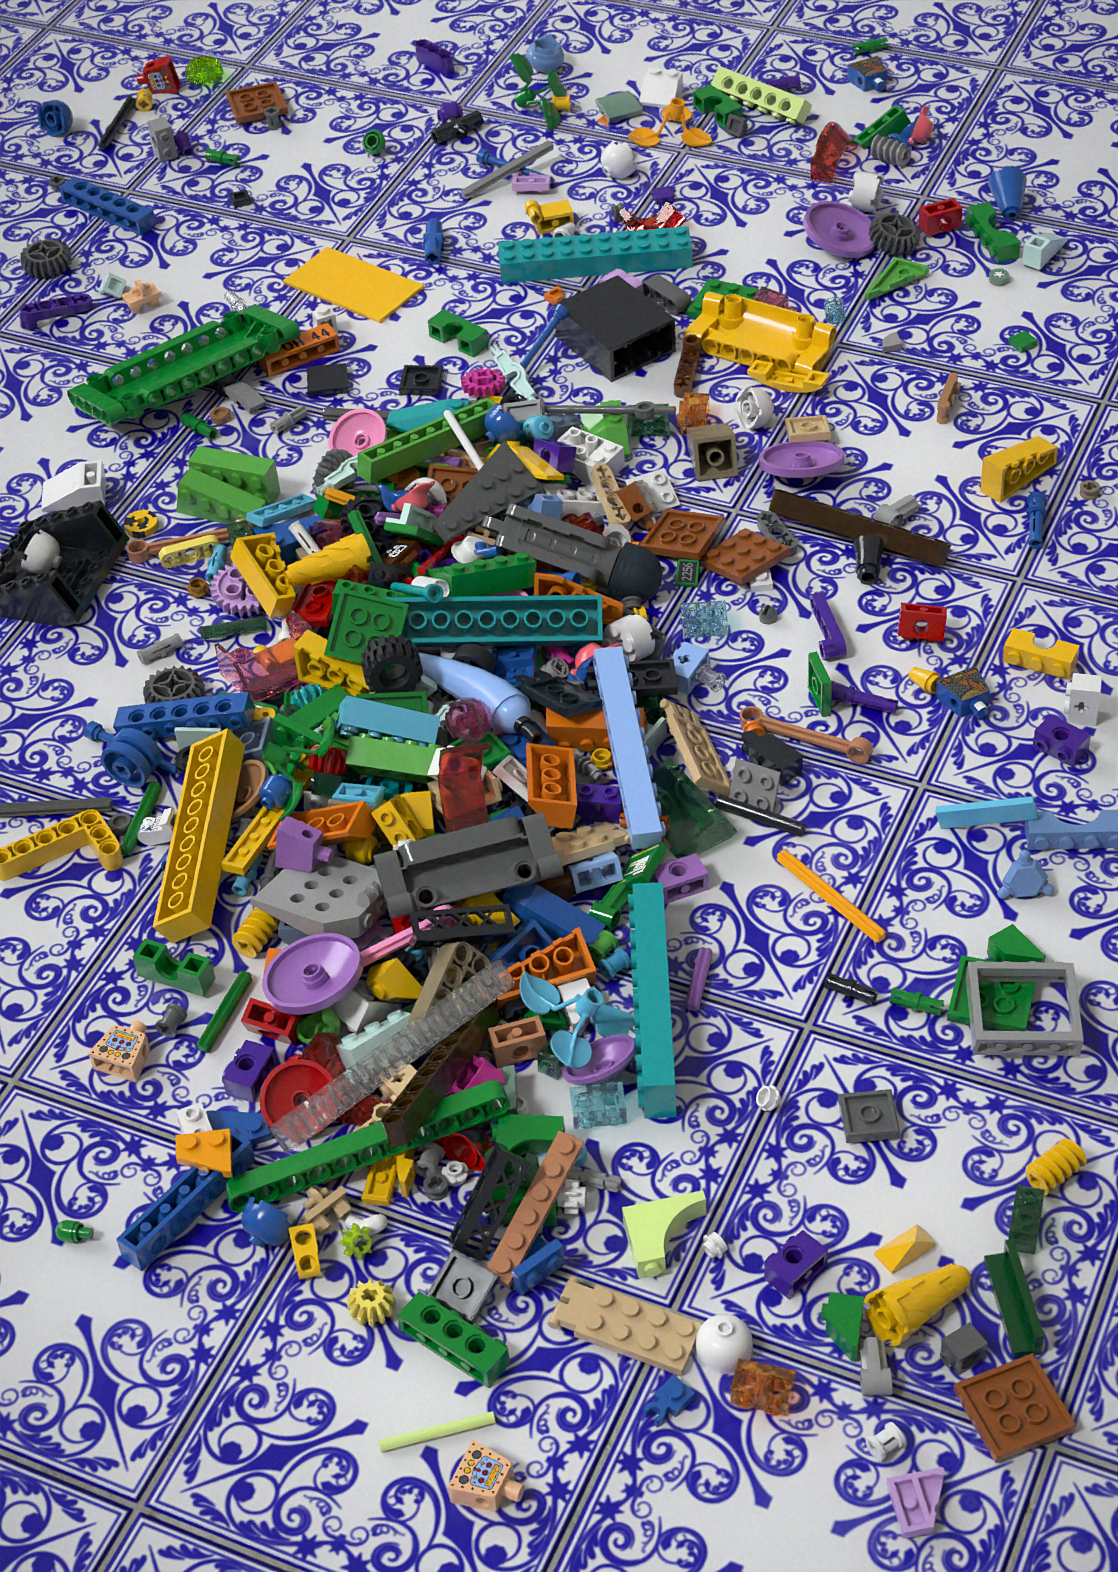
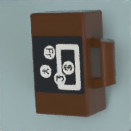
[380,538,424,566]

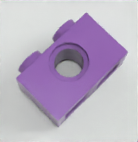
[651,853,709,905]

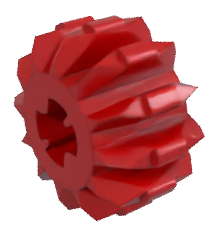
[308,745,348,775]

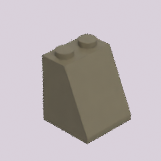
[686,423,738,481]

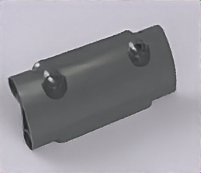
[373,812,564,919]

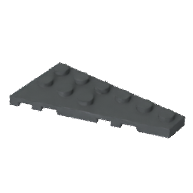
[432,441,544,543]

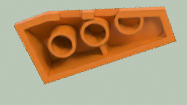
[534,573,623,625]

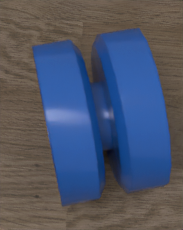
[100,728,162,788]

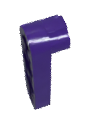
[19,294,92,330]
[810,592,847,660]

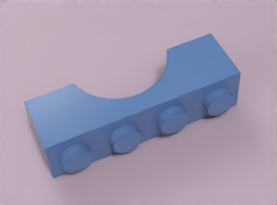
[519,478,563,520]
[1025,810,1118,850]

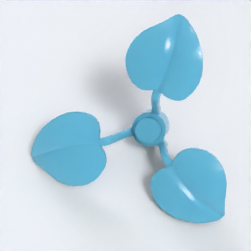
[519,971,634,1069]

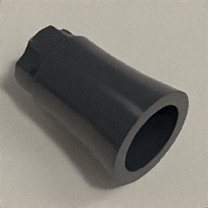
[853,535,884,585]

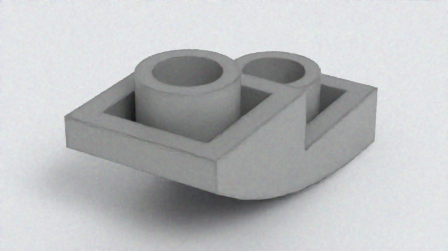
[223,381,266,413]

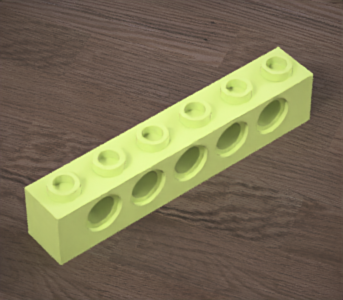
[711,66,812,125]

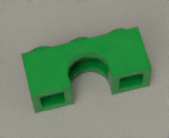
[693,84,743,129]
[428,309,489,358]
[132,939,216,997]

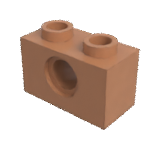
[488,1015,548,1068]

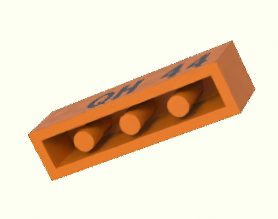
[258,323,340,377]

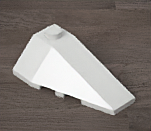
[543,483,618,521]

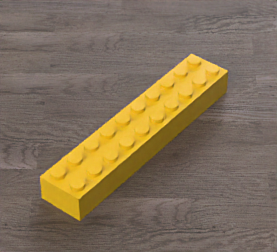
[153,728,245,943]

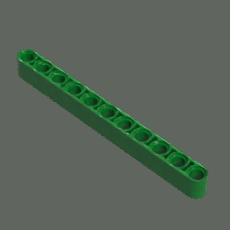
[225,1080,510,1213]

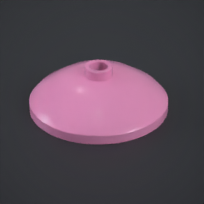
[329,408,387,456]

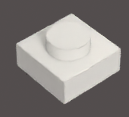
[749,569,773,593]

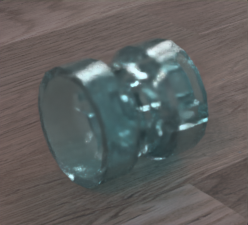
[824,296,845,324]

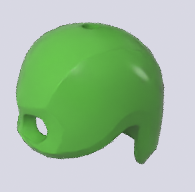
[296,1007,341,1049]

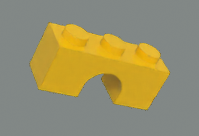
[1003,628,1080,680]

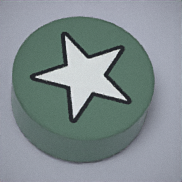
[989,268,1009,286]

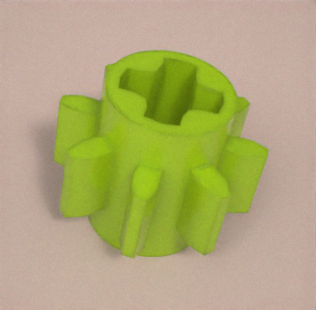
[338,1223,375,1260]

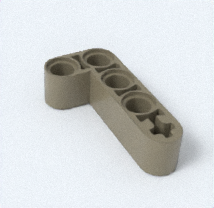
[408,942,491,1034]

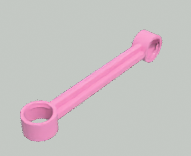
[360,905,458,967]

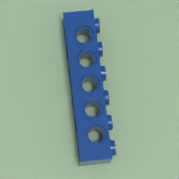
[59,176,156,236]
[113,692,255,739]
[116,1129,255,1271]

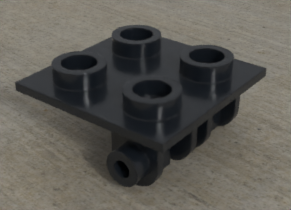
[367,562,412,590]

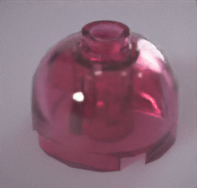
[308,519,347,550]
[445,697,493,746]

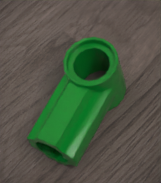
[589,882,632,930]

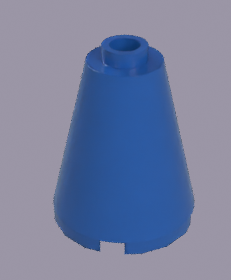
[988,166,1027,220]

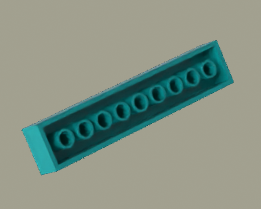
[498,226,693,283]
[385,595,603,648]
[628,882,676,1119]

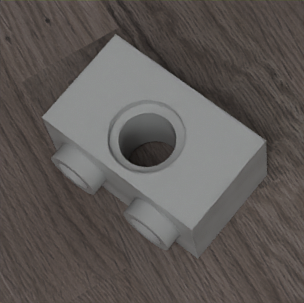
[147,116,178,163]

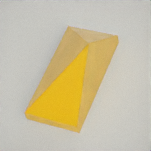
[874,1224,936,1274]

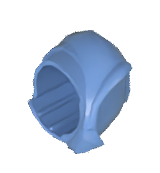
[526,34,564,73]

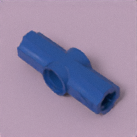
[423,218,444,265]

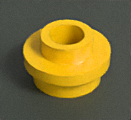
[590,748,613,770]

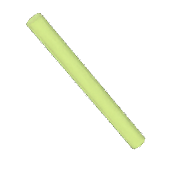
[378,1411,496,1452]

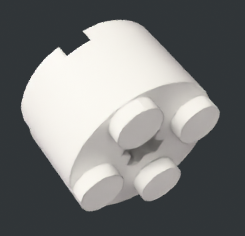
[848,171,884,213]
[601,614,655,661]

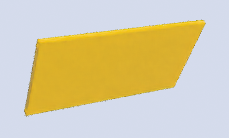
[283,247,424,323]

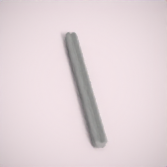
[461,140,554,200]

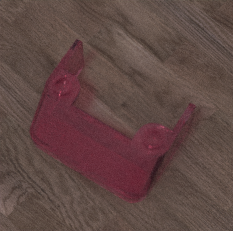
[214,610,313,702]

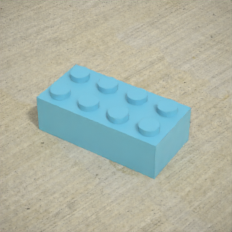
[335,695,440,747]

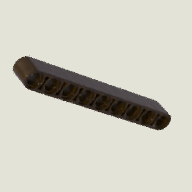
[768,489,952,566]
[381,992,502,1147]

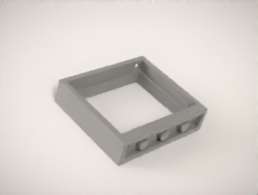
[966,961,1084,1056]

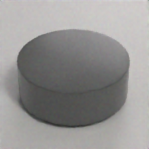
[108,813,132,836]

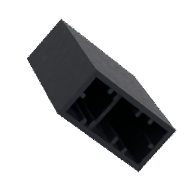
[554,275,676,382]

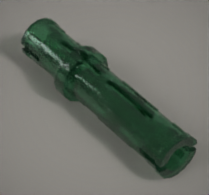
[199,615,268,640]

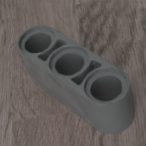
[642,274,692,315]

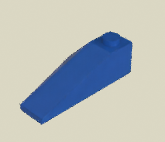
[502,874,607,946]
[466,919,553,993]

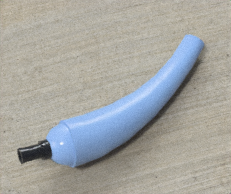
[393,652,543,744]

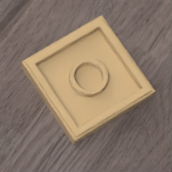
[785,415,831,443]

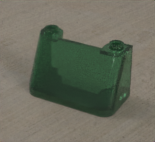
[650,756,738,859]

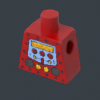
[136,55,181,94]

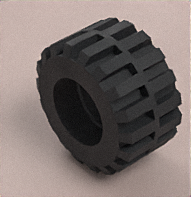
[361,634,423,693]

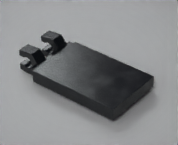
[586,659,678,699]
[515,670,602,717]

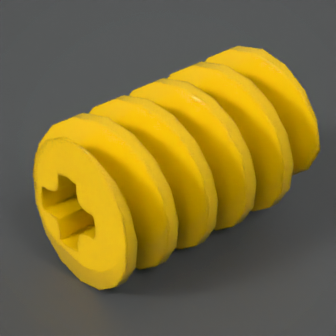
[232,907,281,958]
[1025,1138,1087,1196]

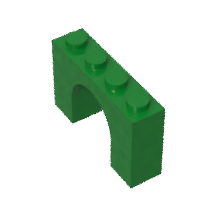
[485,1114,565,1227]

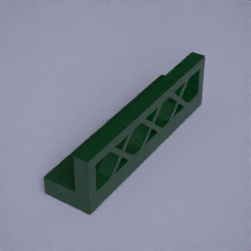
[983,1239,1044,1359]

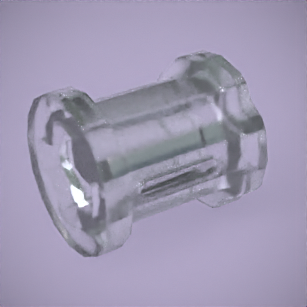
[696,664,726,692]

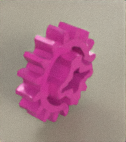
[461,367,505,398]

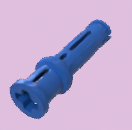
[1027,492,1047,549]

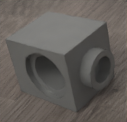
[940,1322,988,1376]

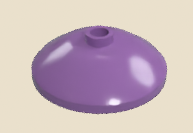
[562,1035,637,1086]

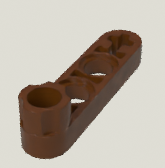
[673,334,701,398]

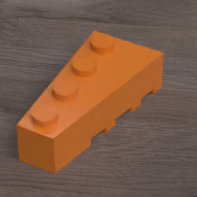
[546,707,647,751]
[490,927,596,1013]

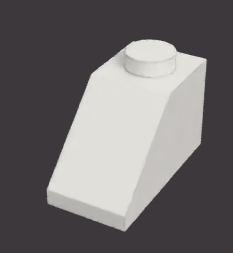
[557,978,595,1037]

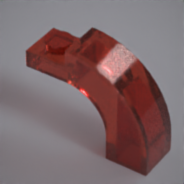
[619,201,687,231]

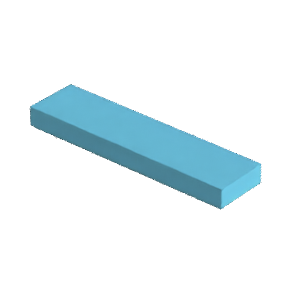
[246,493,316,528]
[935,796,1038,829]

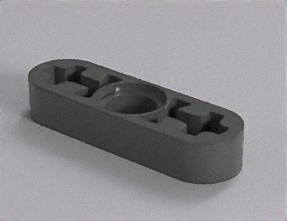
[757,511,797,557]

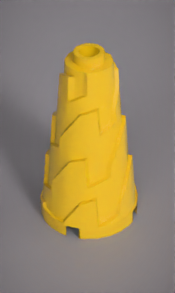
[284,532,371,586]
[864,1263,971,1346]

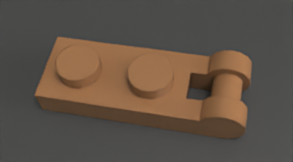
[937,372,961,424]

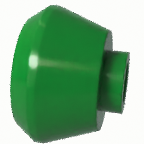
[362,129,386,154]

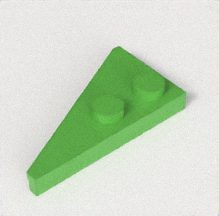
[865,257,929,300]

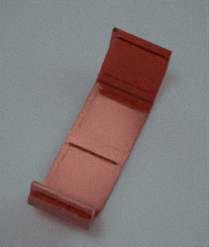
[437,743,491,833]

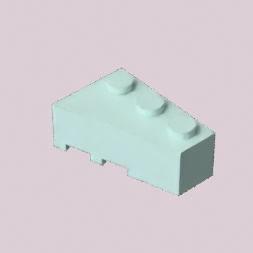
[336,1010,423,1079]

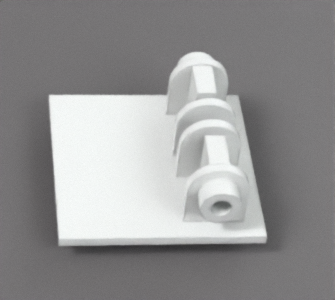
[625,468,680,514]

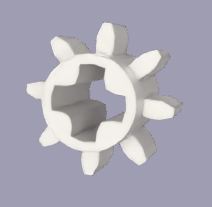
[557,1180,587,1214]

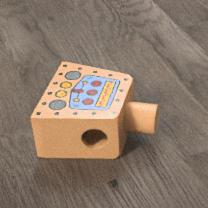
[88,1020,150,1082]
[448,1440,525,1512]

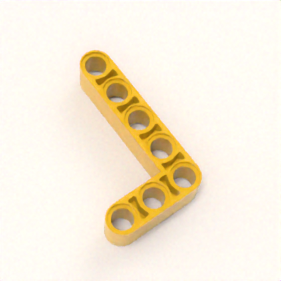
[0,810,124,881]

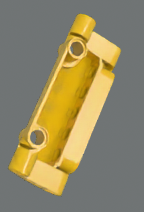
[684,291,837,376]

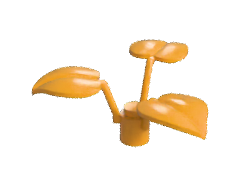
[628,98,712,147]

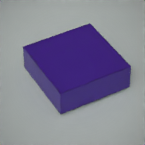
[651,186,674,205]

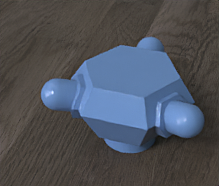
[997,850,1054,899]

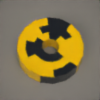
[124,510,159,538]

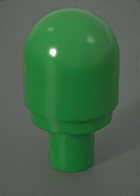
[55,1220,94,1243]

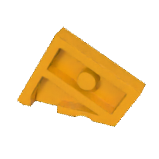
[176,1129,232,1178]

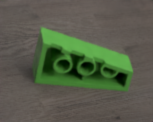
[176,467,266,530]

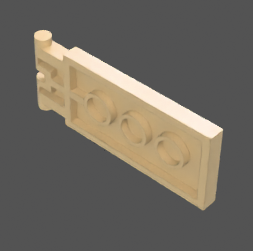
[660,699,731,797]
[522,821,631,875]
[548,1276,702,1376]

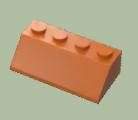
[526,743,577,829]
[267,801,377,851]

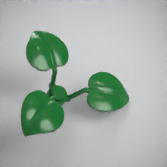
[508,54,566,131]
[262,718,336,821]

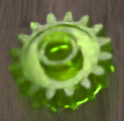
[185,56,224,85]

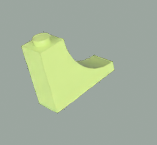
[622,1190,706,1278]

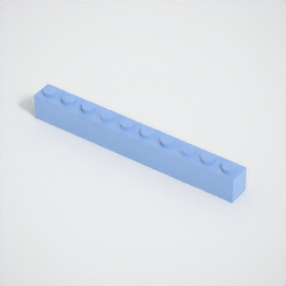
[593,646,666,850]

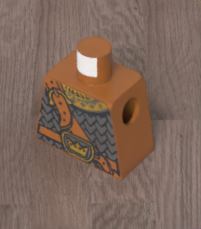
[616,480,658,530]

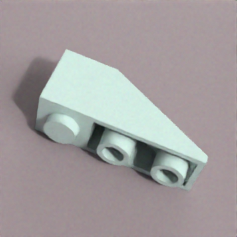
[1022,233,1068,270]

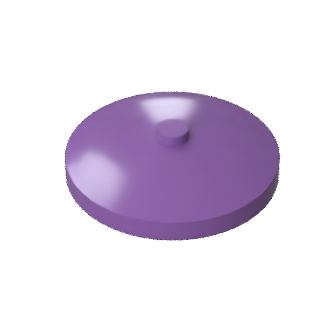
[803,201,875,258]
[759,441,844,478]
[262,933,363,1015]

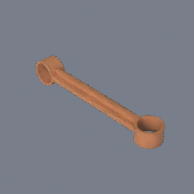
[126,518,254,563]
[740,706,874,764]

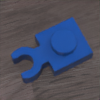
[643,1375,695,1427]

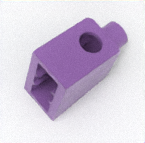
[275,816,334,872]

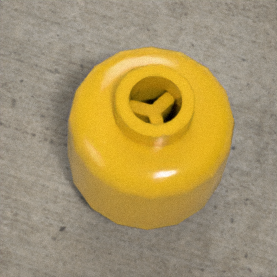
[343,835,381,865]

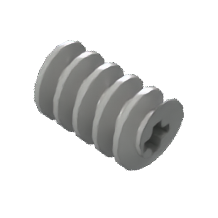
[871,134,912,167]

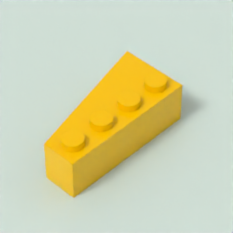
[980,436,1058,503]
[230,532,296,618]
[293,629,375,697]

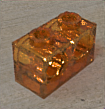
[677,392,710,435]
[730,1358,796,1416]

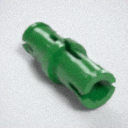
[852,37,889,55]
[204,148,241,167]
[181,413,218,440]
[889,987,944,1016]

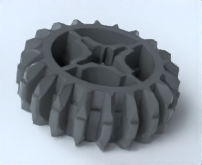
[868,211,921,256]
[20,238,72,279]
[312,449,357,498]
[143,665,205,704]

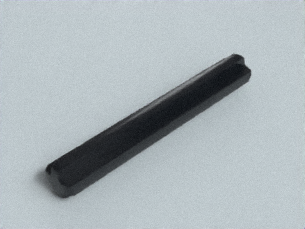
[716,795,806,837]

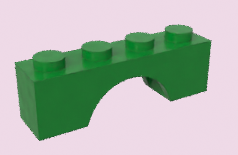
[965,202,1021,264]

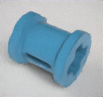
[597,948,631,980]

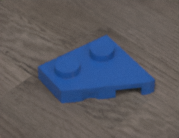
[206,1110,272,1146]

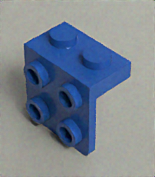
[488,1235,565,1296]

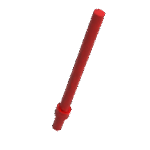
[417,534,464,575]

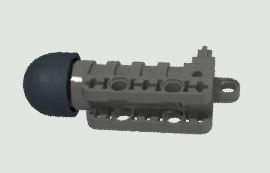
[481,503,663,602]

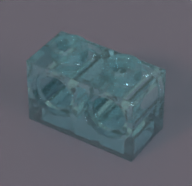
[680,600,728,638]
[569,1082,627,1129]

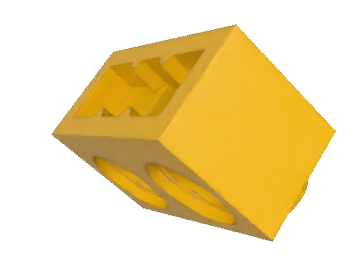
[371,794,426,846]

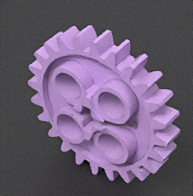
[210,563,264,617]

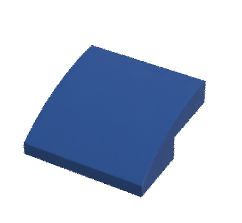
[492,645,537,686]

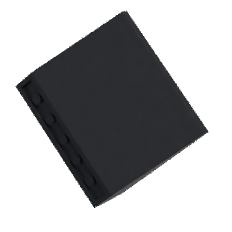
[0,500,130,627]

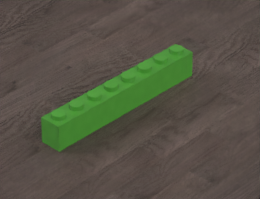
[357,398,501,484]

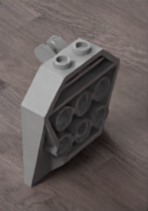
[250,855,387,939]

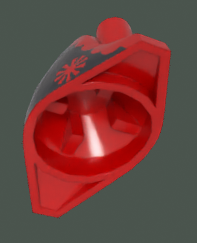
[432,1126,494,1171]

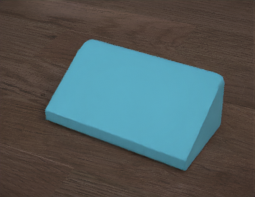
[332,783,385,809]

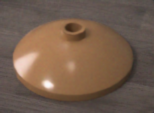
[231,760,268,820]

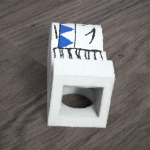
[137,808,177,845]

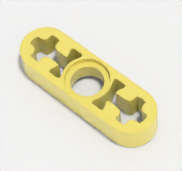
[158,535,221,568]

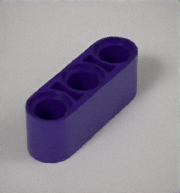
[415,39,455,75]

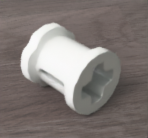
[865,1422,905,1461]

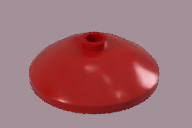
[259,1059,339,1140]

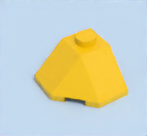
[366,958,423,1003]

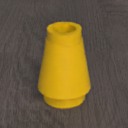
[908,667,942,694]

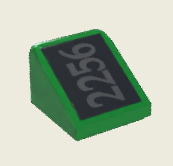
[675,559,700,587]

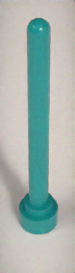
[390,582,444,603]

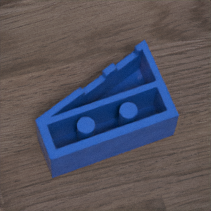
[252,515,331,566]

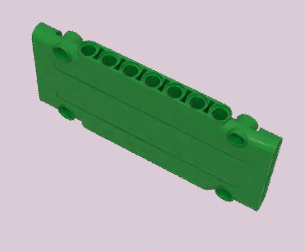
[67,304,301,426]

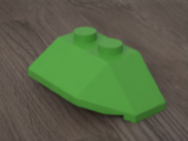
[580,400,630,458]

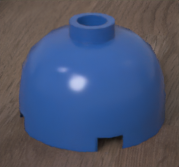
[38,100,73,137]
[484,403,525,444]
[241,1197,299,1248]

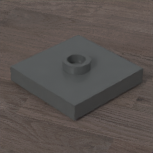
[838,1089,900,1143]

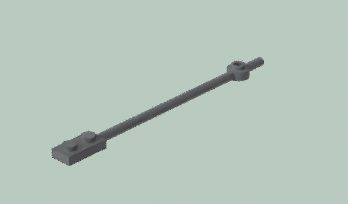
[438,400,676,420]

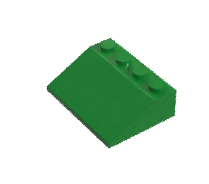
[427,552,536,597]

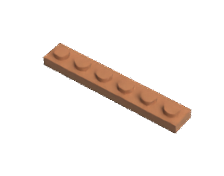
[486,1131,584,1288]

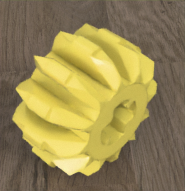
[347,1278,396,1328]

